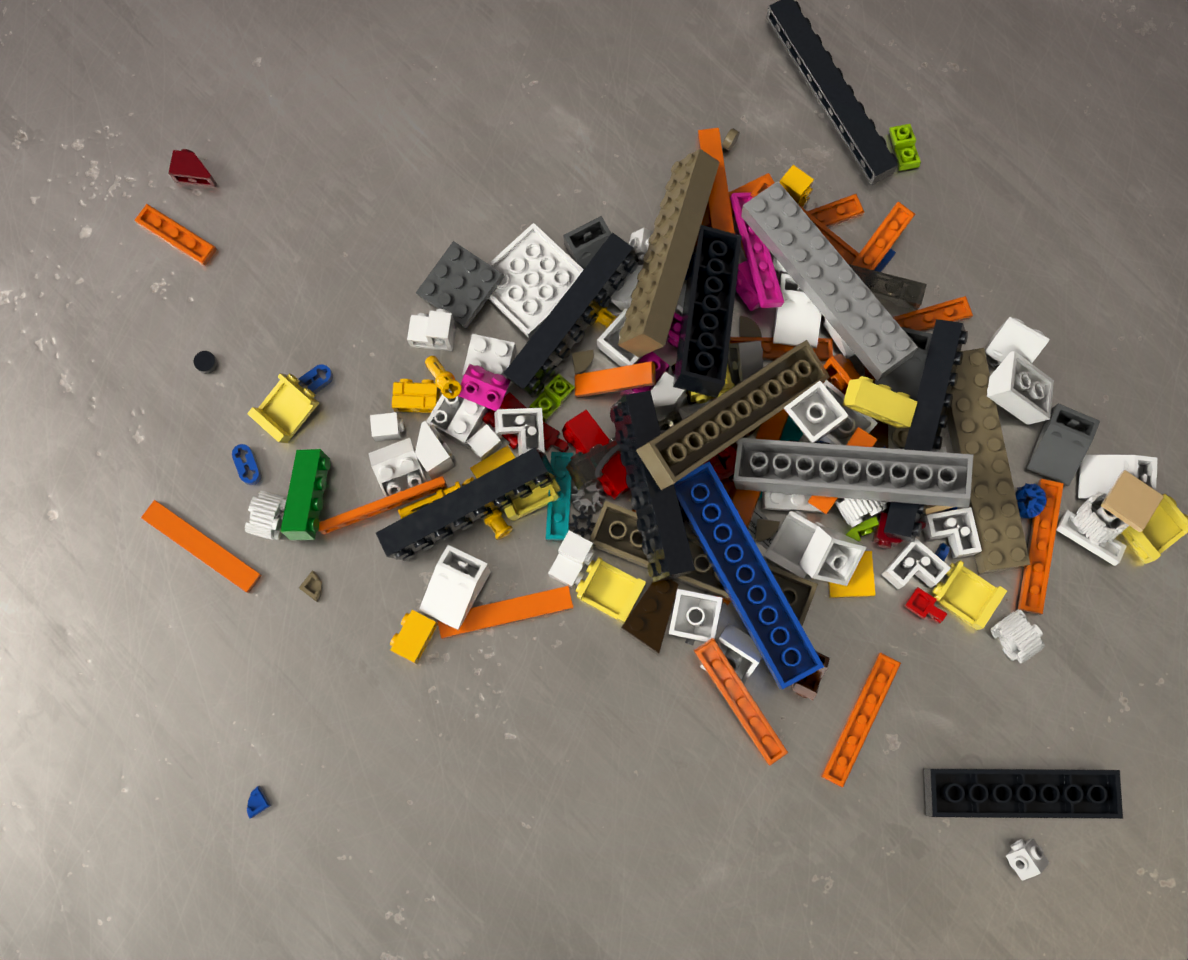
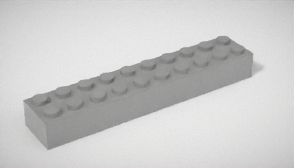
[741,181,918,381]
[733,438,973,508]

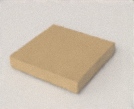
[1101,470,1164,532]

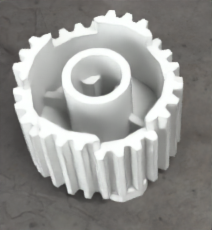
[245,490,287,540]
[1074,491,1129,545]
[835,498,888,528]
[991,609,1045,664]

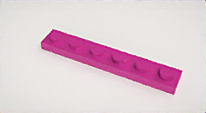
[730,192,784,308]

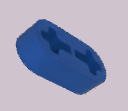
[298,364,333,394]
[232,444,262,485]

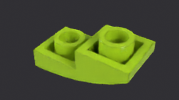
[889,124,921,171]
[529,374,575,422]
[846,516,879,542]

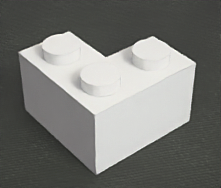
[407,309,456,351]
[494,408,545,456]
[921,507,982,559]
[548,531,595,589]
[881,538,951,589]

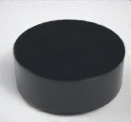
[193,351,217,373]

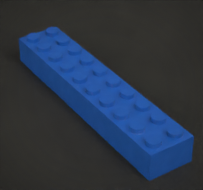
[674,461,824,689]

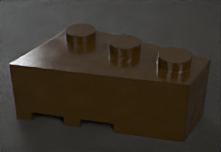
[621,579,679,655]

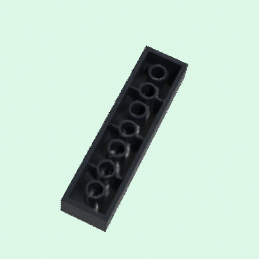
[673,225,742,398]
[503,232,639,398]
[610,391,695,583]
[376,447,557,561]
[924,768,1123,819]

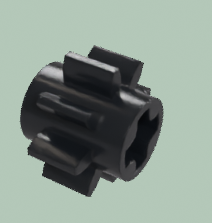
[569,511,596,538]

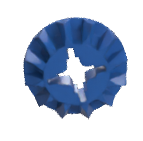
[1015,483,1047,519]

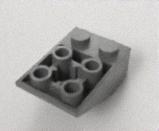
[563,216,612,269]
[874,327,932,401]
[1026,403,1100,486]

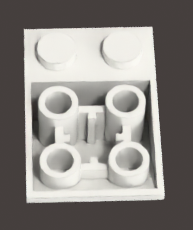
[773,273,821,348]
[984,317,1050,369]
[1078,455,1158,500]
[419,545,491,630]

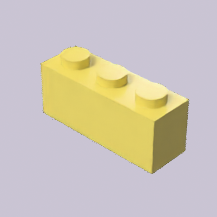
[842,376,917,428]

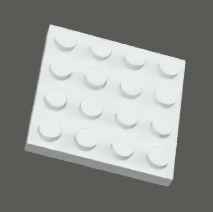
[489,223,584,338]

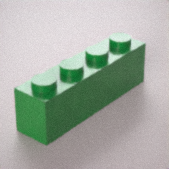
[280,449,331,540]

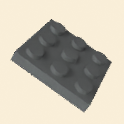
[416,241,505,329]

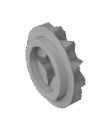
[571,478,606,514]

